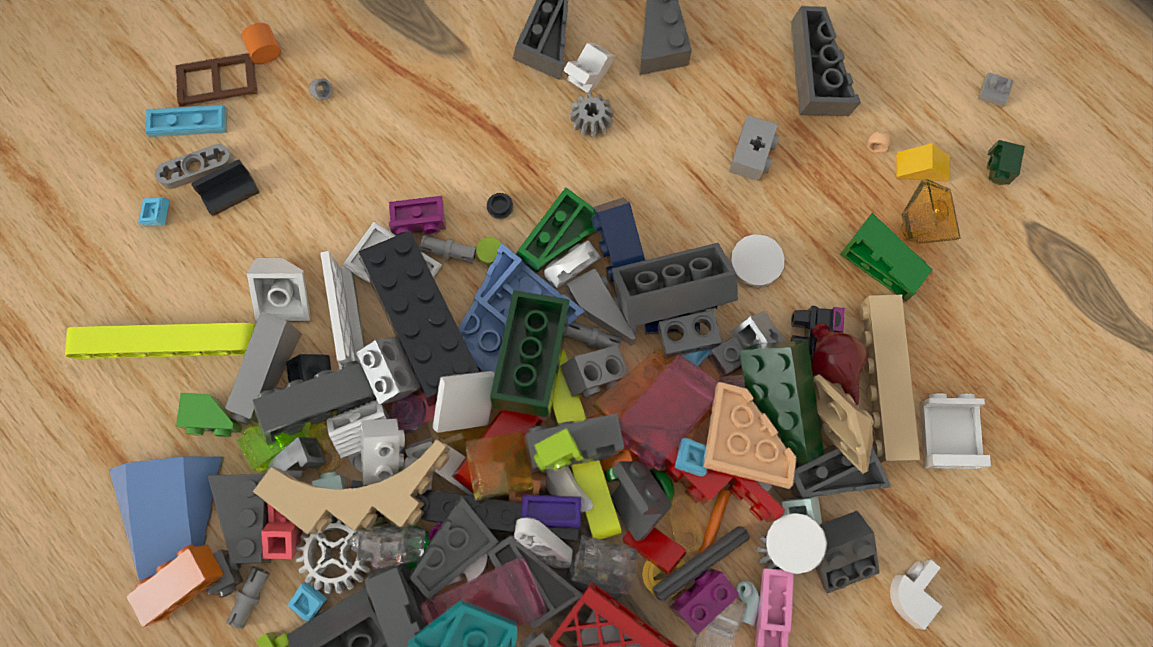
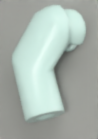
[736,581,760,626]

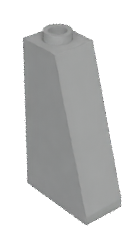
[225,311,301,425]

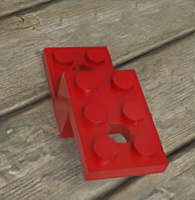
[644,429,785,522]

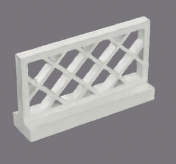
[320,251,365,370]

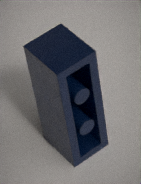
[591,197,645,283]

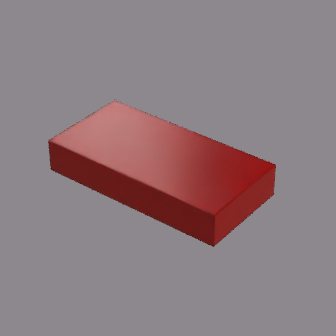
[623,527,686,575]

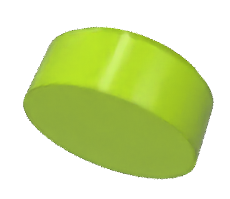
[476,237,501,265]

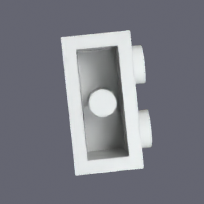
[361,419,405,485]

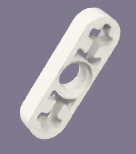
[514,518,573,569]

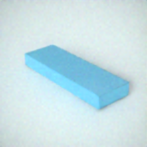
[145,105,227,137]

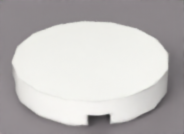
[730,234,785,288]
[766,513,827,574]

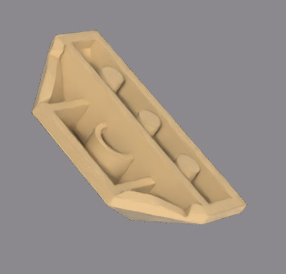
[813,375,874,474]

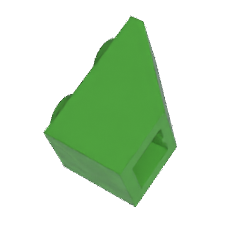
[176,393,242,437]

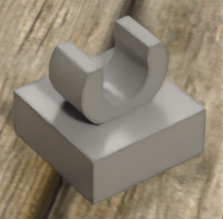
[978,72,1013,107]

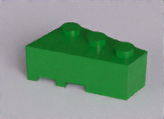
[516,187,596,273]
[840,213,933,301]

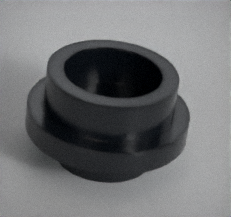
[487,193,513,219]

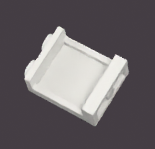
[920,393,991,469]

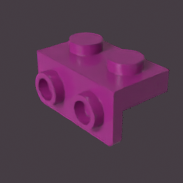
[389,196,446,235]
[669,568,739,634]

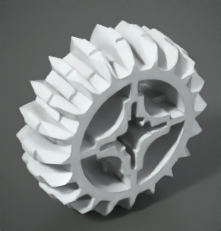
[295,514,375,593]

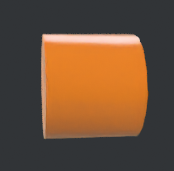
[241,23,281,64]

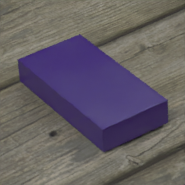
[521,495,581,528]

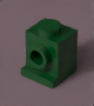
[987,140,1025,185]

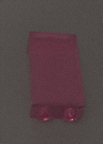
[619,354,719,471]
[421,556,547,627]

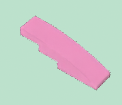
[755,568,794,647]

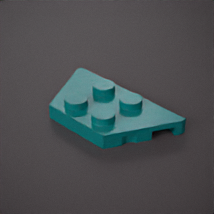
[408,600,517,647]

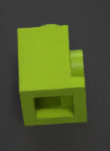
[534,428,584,471]

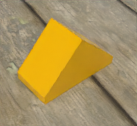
[896,143,950,182]

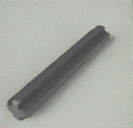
[652,526,750,601]

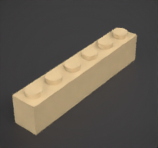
[859,295,920,464]

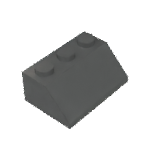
[287,587,388,647]

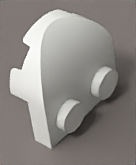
[544,240,601,288]

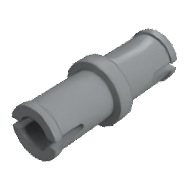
[420,235,476,264]
[565,321,622,349]
[226,566,269,629]

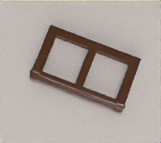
[176,53,258,107]

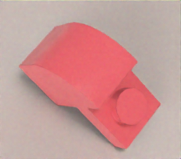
[261,504,303,559]

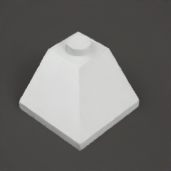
[247,258,311,321]

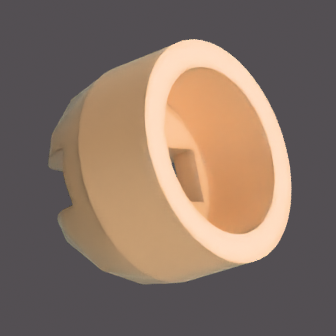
[867,130,890,153]

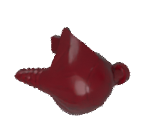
[811,323,869,405]

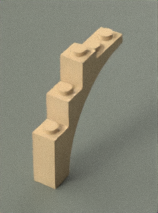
[253,440,451,534]

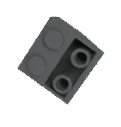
[816,510,880,593]

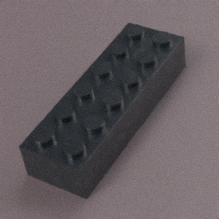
[359,231,479,407]

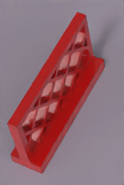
[548,581,679,647]

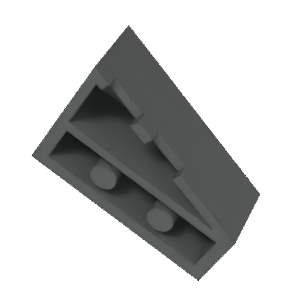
[790,445,891,498]
[208,474,271,564]
[365,557,435,647]

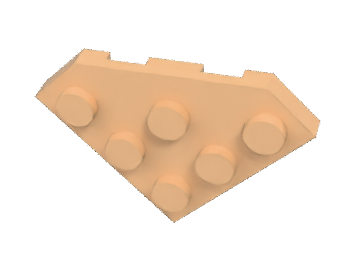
[703,382,796,489]

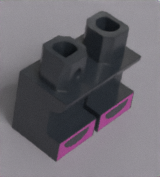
[790,306,845,361]

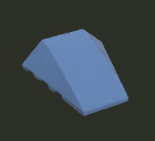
[459,243,585,373]
[109,457,223,581]

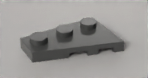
[409,495,498,600]

